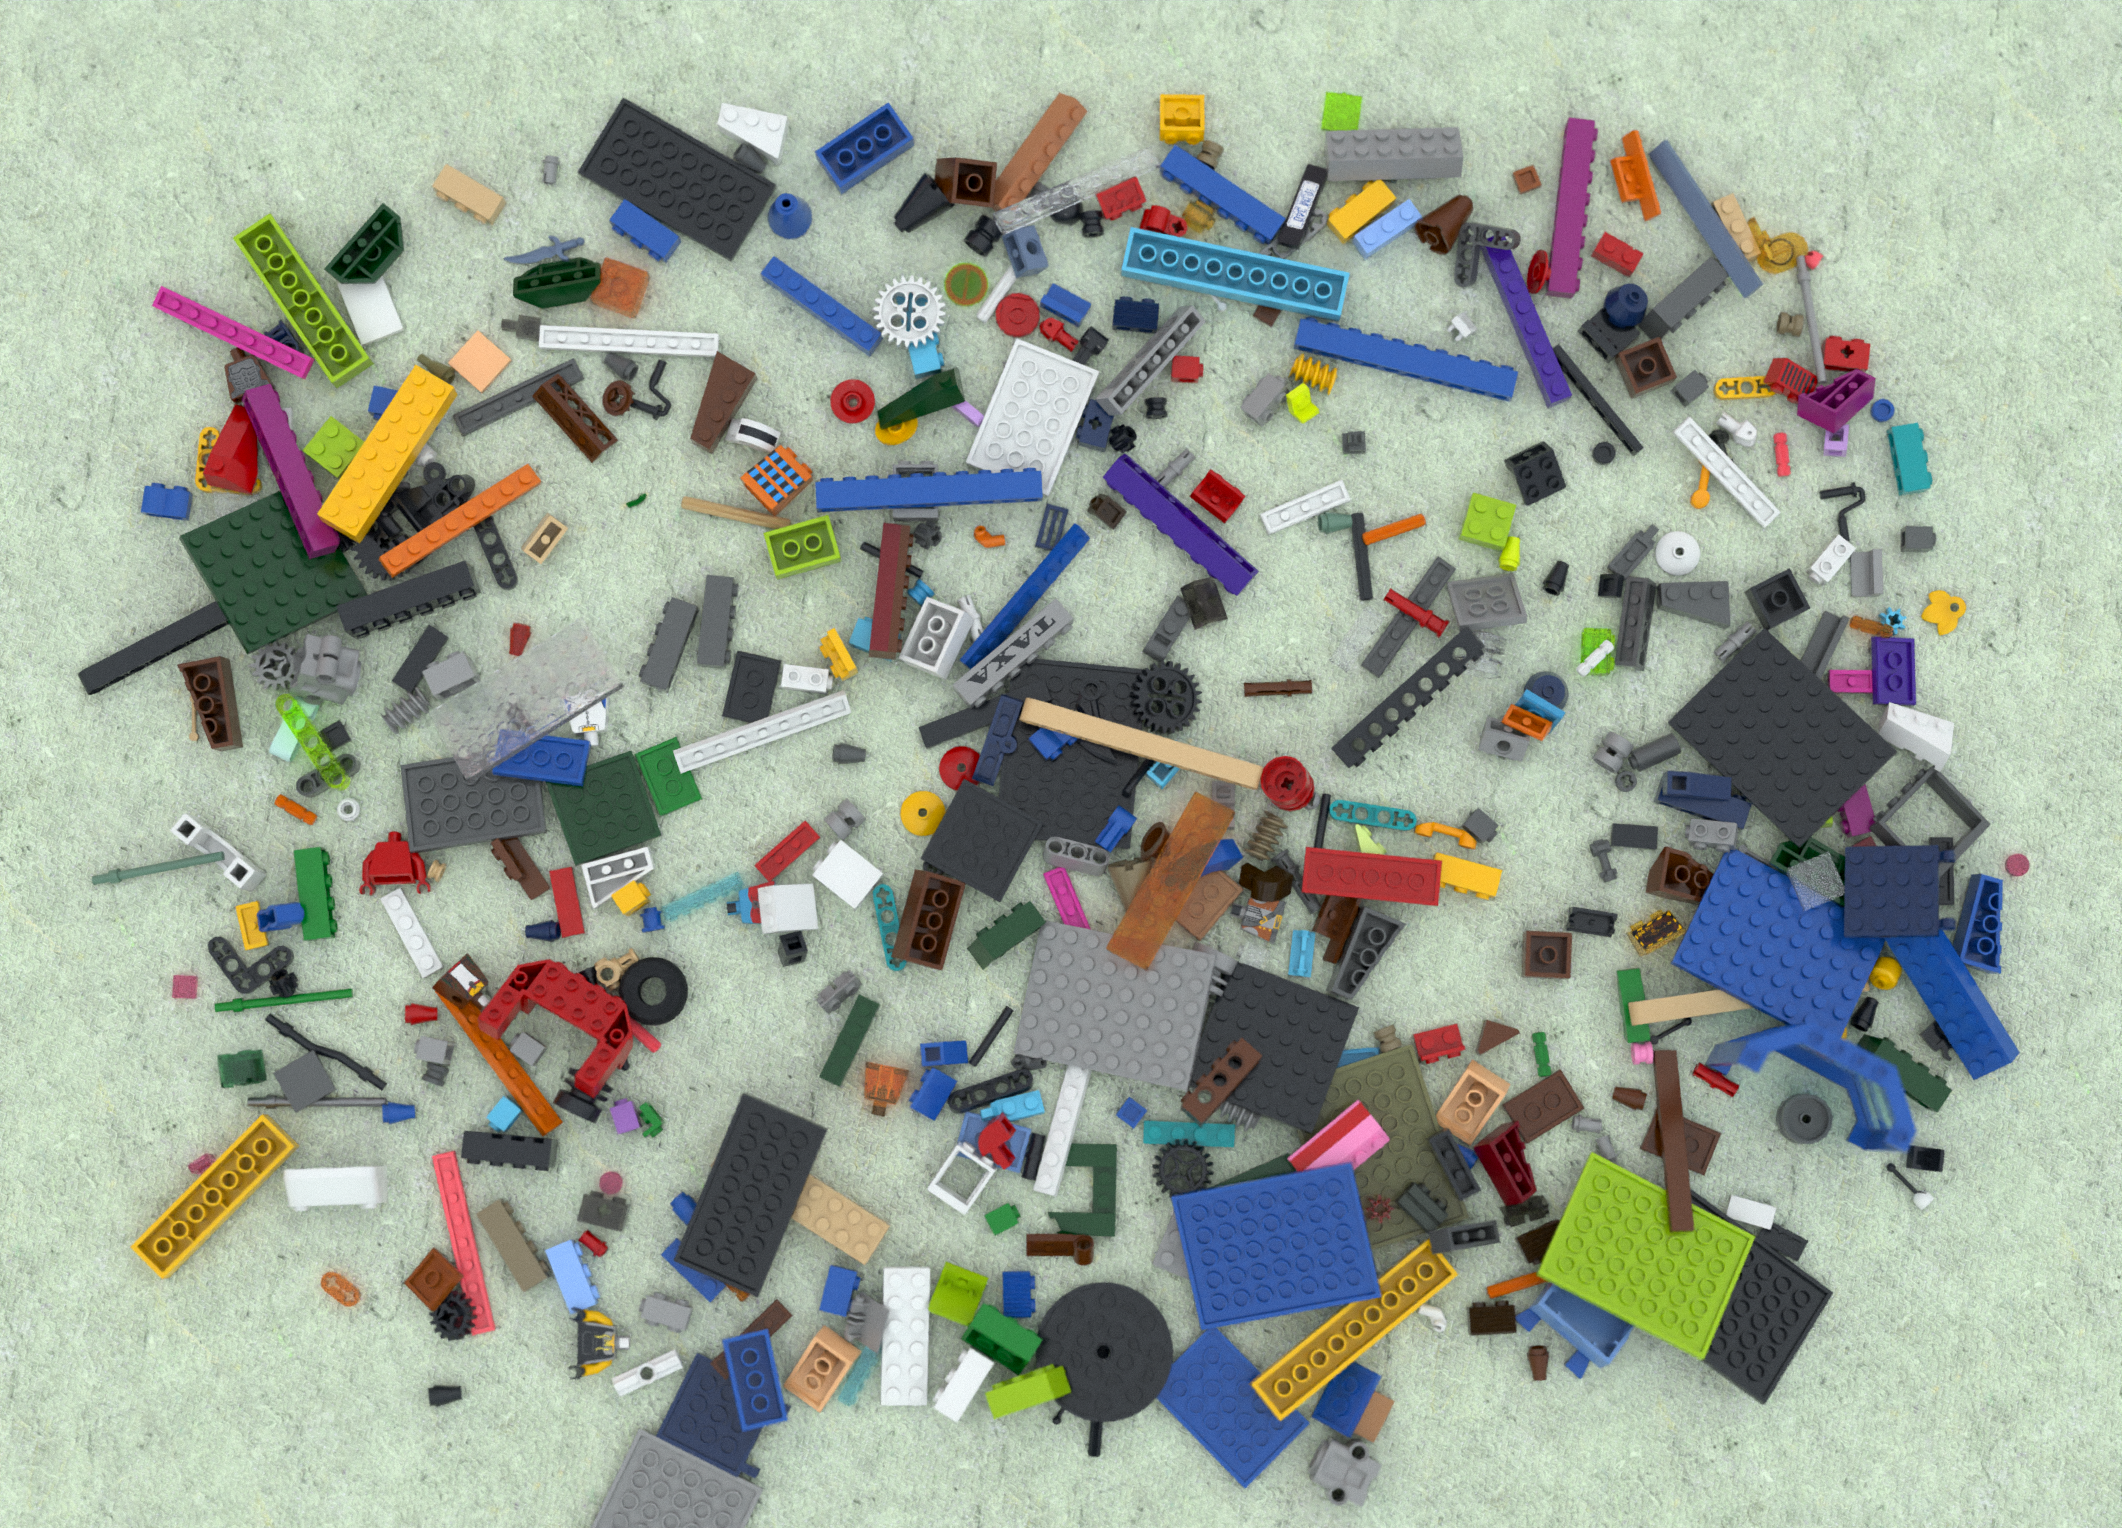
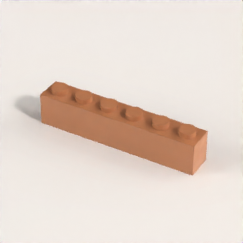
[992,93,1088,218]

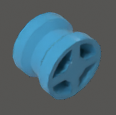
[906,579,935,607]

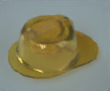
[1757,232,1809,274]

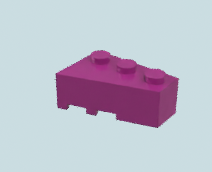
[1797,369,1876,434]

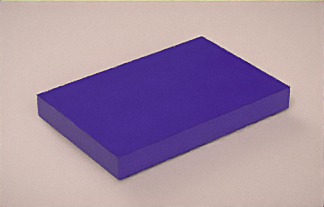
[1871,636,1916,706]

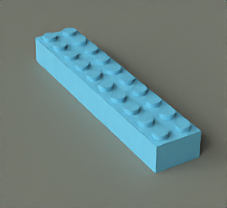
[1121,227,1350,322]

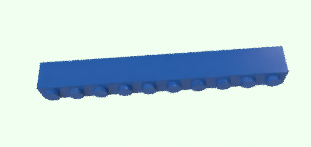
[1293,317,1518,402]
[815,468,1043,513]

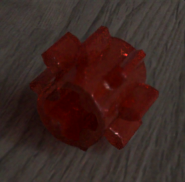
[1365,1194,1395,1224]

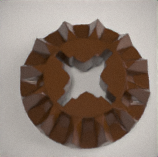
[602,380,635,416]

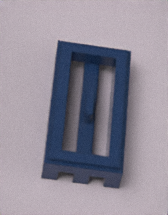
[1035,503,1069,551]

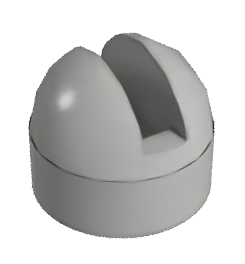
[1305,792,1320,810]

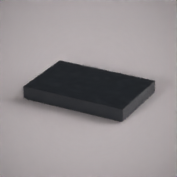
[722,651,782,723]

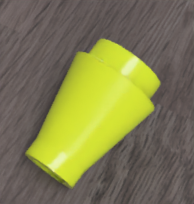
[1498,536,1520,571]

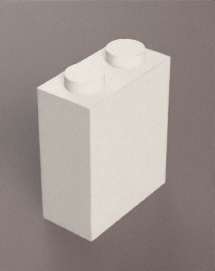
[812,840,884,910]
[758,884,818,934]

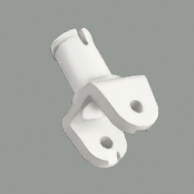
[1717,412,1757,447]

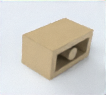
[521,512,568,564]

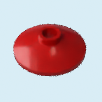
[1527,250,1551,294]
[830,379,875,424]
[939,746,980,791]

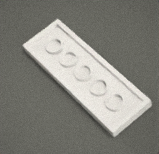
[880,1267,930,1406]

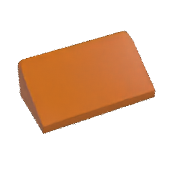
[1501,704,1552,741]

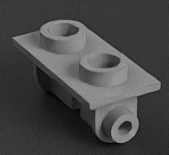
[815,970,862,1014]

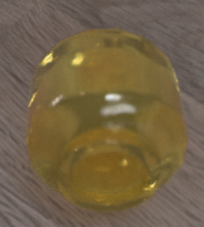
[1182,200,1216,233]

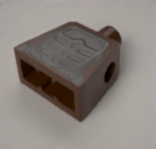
[224,347,276,404]

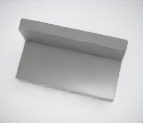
[1850,549,1883,597]

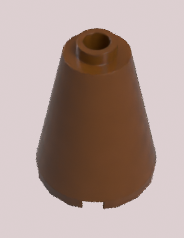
[1414,195,1474,255]

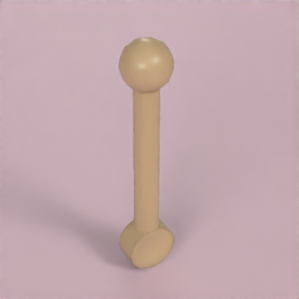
[189,696,199,741]

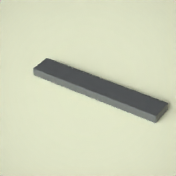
[452,358,584,436]
[1360,556,1456,678]

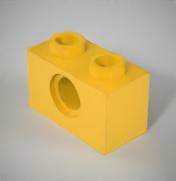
[611,880,651,917]

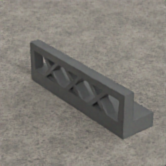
[1614,577,1657,671]
[1800,611,1850,680]

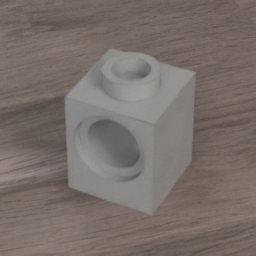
[509,1032,548,1066]

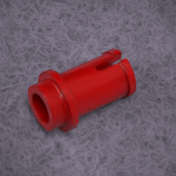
[579,1230,609,1258]

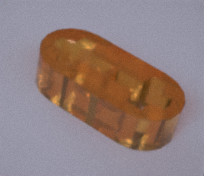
[321,1272,361,1307]

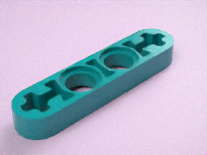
[1329,800,1417,831]
[873,884,907,971]

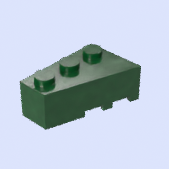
[967,901,1046,970]

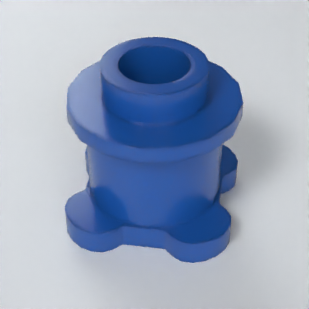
[640,907,665,933]

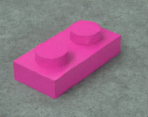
[1828,670,1873,694]

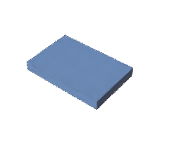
[956,1111,1032,1173]

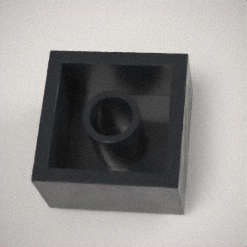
[1745,568,1810,630]

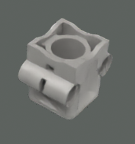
[288,634,361,705]
[1307,1436,1382,1507]

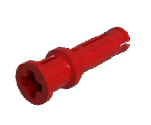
[1383,588,1449,638]

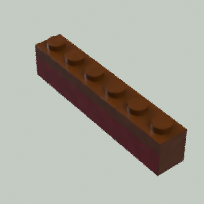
[869,523,914,660]

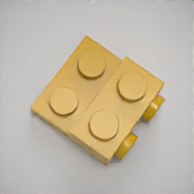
[1159,94,1205,145]
[819,628,858,681]

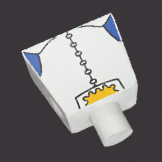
[564,693,610,747]

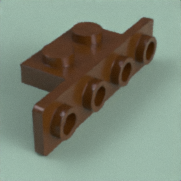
[491,838,550,900]
[1312,895,1362,964]

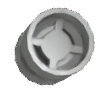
[1592,731,1634,774]
[823,798,866,841]

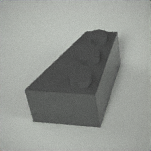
[1656,581,1731,629]

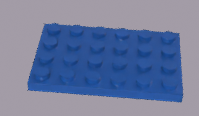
[1157,1328,1310,1489]

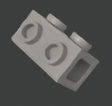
[1240,373,1290,427]
[1685,818,1739,853]
[639,1292,694,1333]

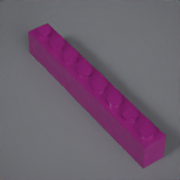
[1545,117,1598,299]
[242,383,340,559]

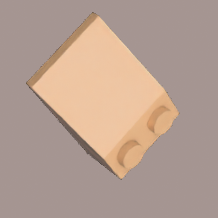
[1436,1059,1511,1146]
[783,1325,862,1412]

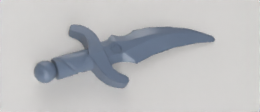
[503,235,585,264]

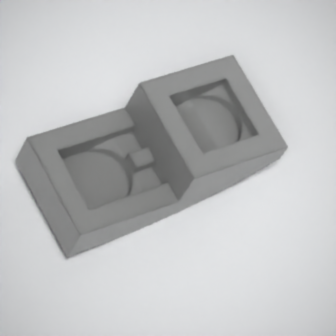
[1212,781,1235,830]

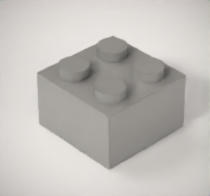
[422,651,482,701]

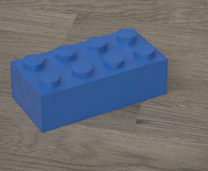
[815,102,914,195]
[721,1329,788,1432]

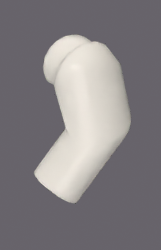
[1418,1303,1447,1332]

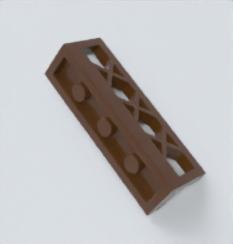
[532,373,618,463]

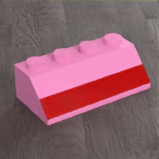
[1287,1100,1390,1171]

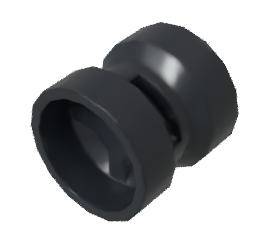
[1080,210,1104,238]

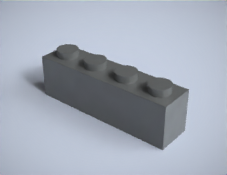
[697,575,739,669]
[639,597,699,693]

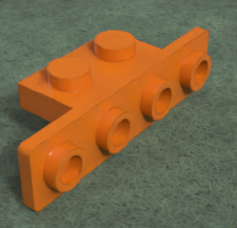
[1610,130,1661,221]

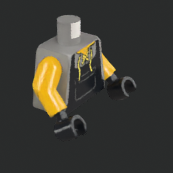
[568,1307,630,1380]

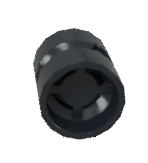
[963,215,1005,257]

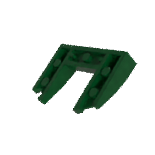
[1049,1143,1117,1237]

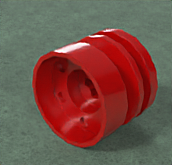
[1260,756,1315,812]

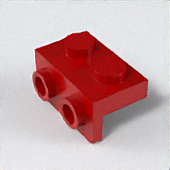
[1189,469,1245,524]

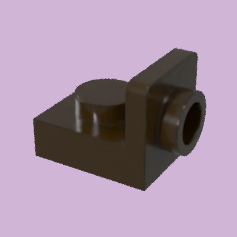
[1087,494,1127,529]

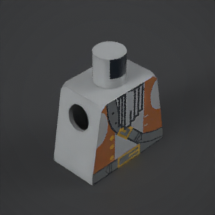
[1230,897,1286,944]

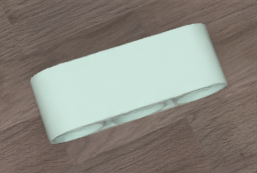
[269,696,320,763]

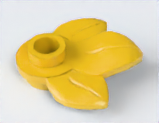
[1921,590,1966,635]

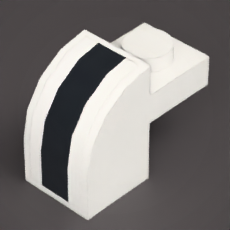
[725,418,781,453]

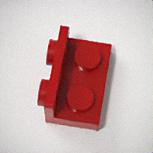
[1095,176,1147,221]
[1413,1024,1466,1064]

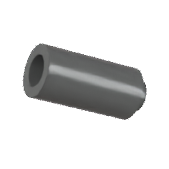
[1628,733,1681,772]

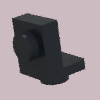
[1906,1145,1945,1172]

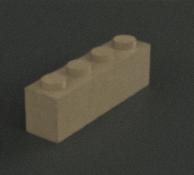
[476,1199,550,1292]

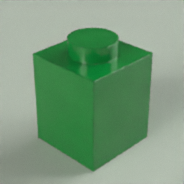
[984,1202,1021,1236]

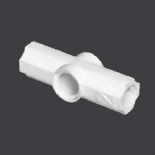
[612,1349,683,1397]

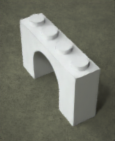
[170,813,267,892]

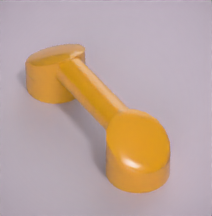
[1690,460,1710,509]
[1414,822,1477,850]

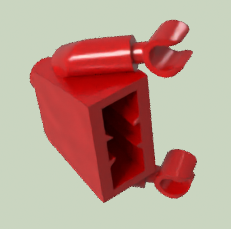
[359,831,431,896]

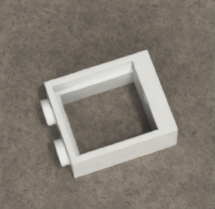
[927,1141,997,1215]

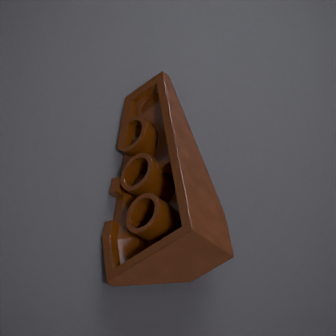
[1645,847,1714,905]

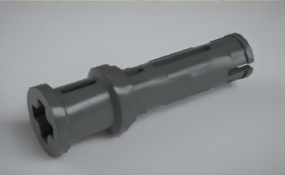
[1270,849,1322,914]

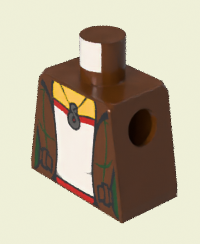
[432,953,490,1010]

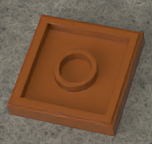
[404,1247,464,1312]

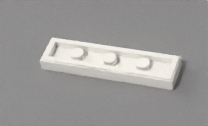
[1260,480,1351,536]

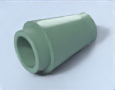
[1318,512,1352,534]

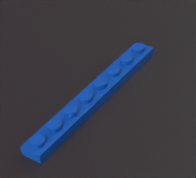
[960,523,1090,670]

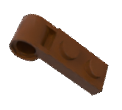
[1026,1234,1094,1266]

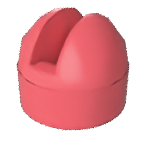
[1805,250,1824,270]

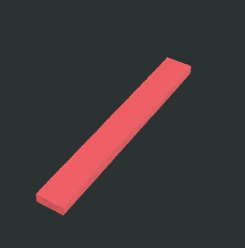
[432,1151,496,1336]

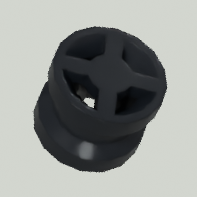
[1145,397,1168,419]

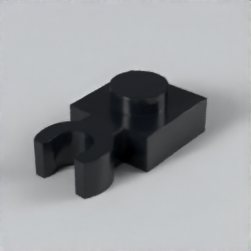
[1919,1020,1956,1061]

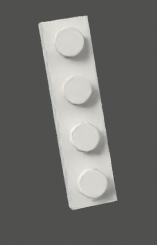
[380,888,444,978]

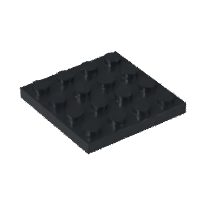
[920,779,1044,902]

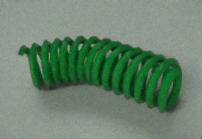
[626,493,647,508]

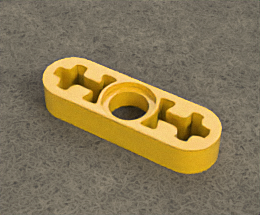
[1713,376,1776,400]

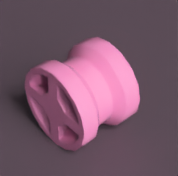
[1631,1041,1653,1065]

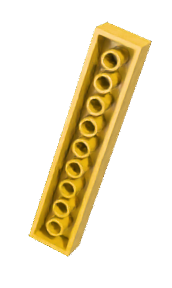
[1249,1238,1458,1421]

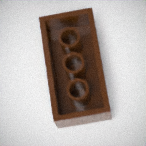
[891,869,966,971]

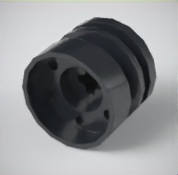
[553,1067,613,1123]

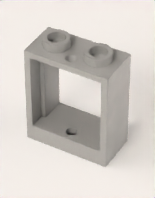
[893,461,938,521]

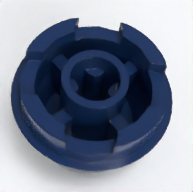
[1603,283,1648,328]
[1524,671,1569,710]

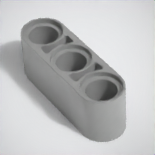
[1043,837,1110,876]

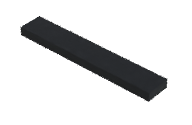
[1553,344,1644,456]
[918,679,1053,749]

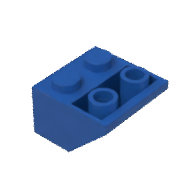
[909,1067,958,1121]

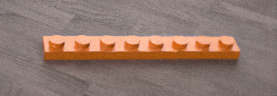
[379,464,541,578]
[435,991,563,1136]

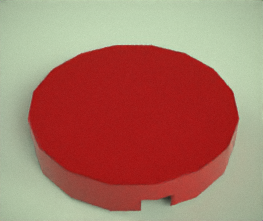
[996,293,1040,338]

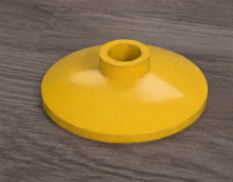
[875,418,918,445]
[900,791,945,836]

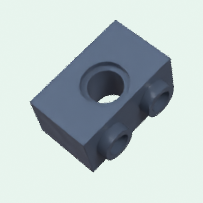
[1002,225,1049,278]

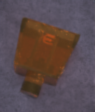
[864,1062,909,1117]

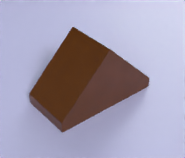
[1475,1020,1520,1055]

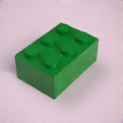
[961,1303,1042,1376]

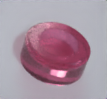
[2005,854,2029,877]
[599,1171,623,1194]

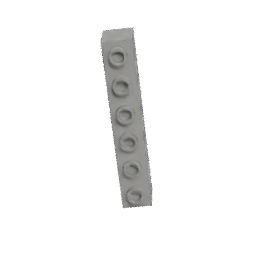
[1095,305,1206,416]

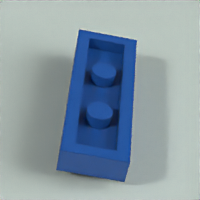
[661,1238,727,1302]

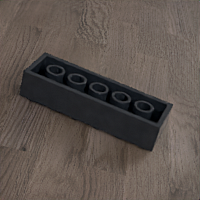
[336,560,481,639]

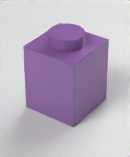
[610,1098,642,1134]

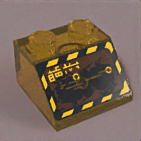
[1626,909,1687,957]

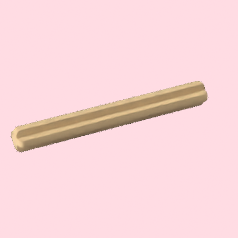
[681,496,791,529]

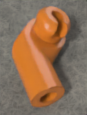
[974,526,1005,548]

